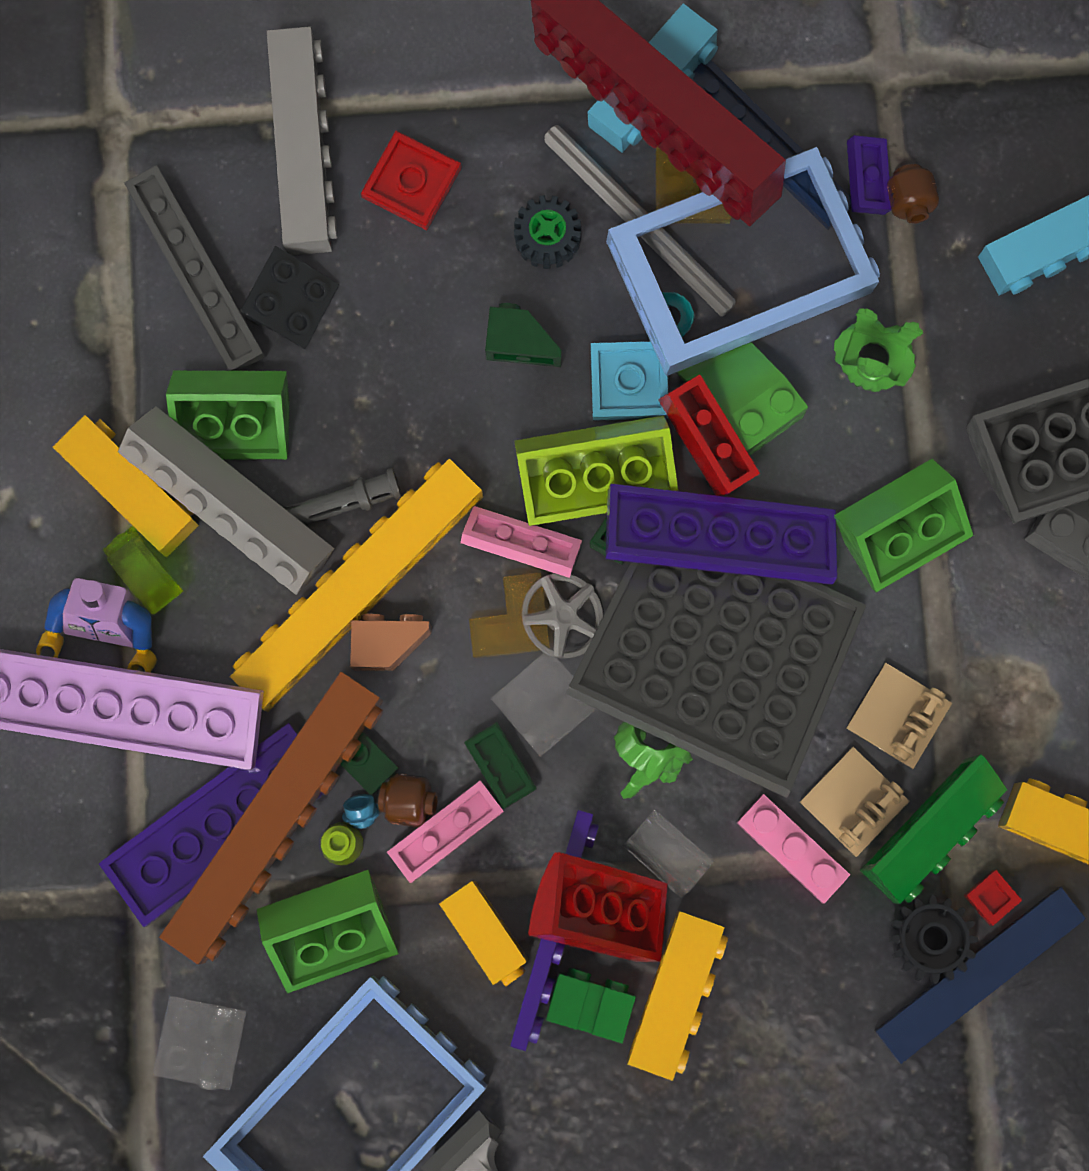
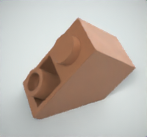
[350,614,432,671]

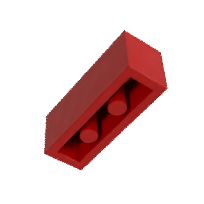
[658,374,760,496]

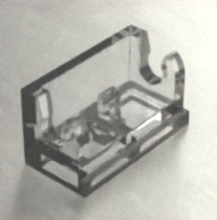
[623,809,714,898]

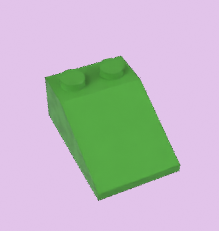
[676,342,808,456]

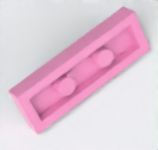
[461,506,582,578]
[387,781,504,883]
[737,794,850,904]

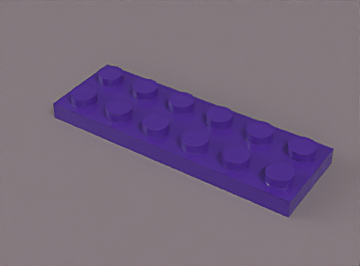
[605,484,837,584]
[98,723,336,927]
[510,810,599,1051]

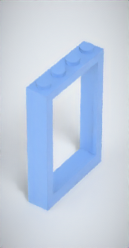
[606,147,880,376]
[203,975,487,1171]

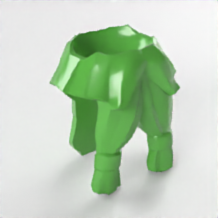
[834,308,923,392]
[614,721,693,799]

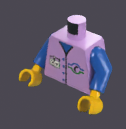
[36,578,157,673]

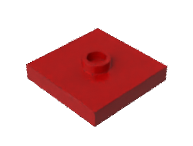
[360,131,462,231]

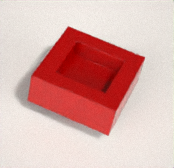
[964,870,1022,926]

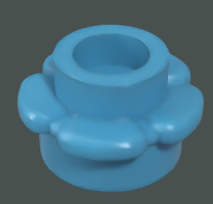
[342,794,380,829]

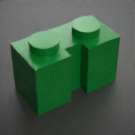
[546,967,636,1044]

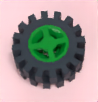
[514,195,581,269]

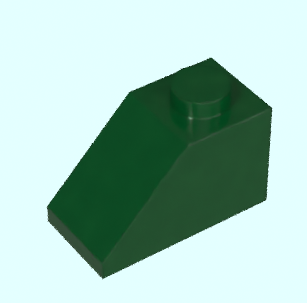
[485,303,562,367]

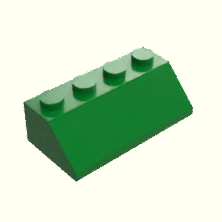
[860,754,1008,904]

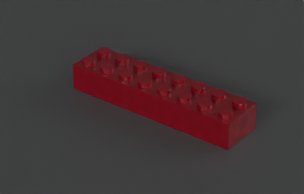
[531,0,786,227]

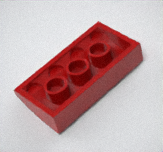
[528,852,668,962]

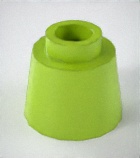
[321,822,363,865]

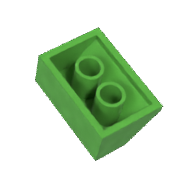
[166,370,290,459]
[834,459,974,592]
[257,870,399,994]

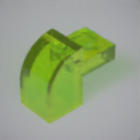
[103,526,184,615]

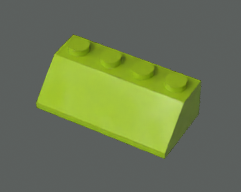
[514,415,678,526]

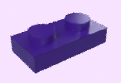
[847,135,891,215]

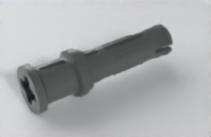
[285,467,402,525]

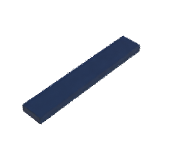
[692,60,851,230]
[874,887,1086,1064]

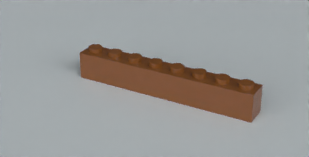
[159,672,384,965]

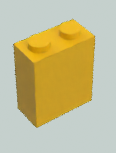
[439,881,528,986]

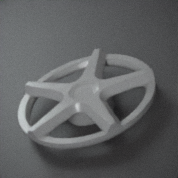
[522,573,603,659]

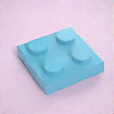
[591,342,668,420]

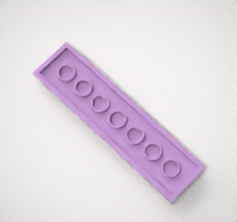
[0,649,264,770]

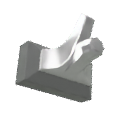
[421,1110,502,1171]

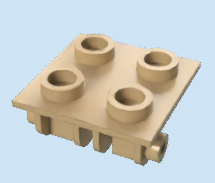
[846,663,952,769]
[800,747,910,857]

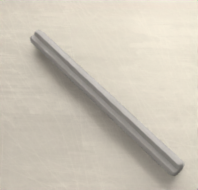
[544,125,736,316]

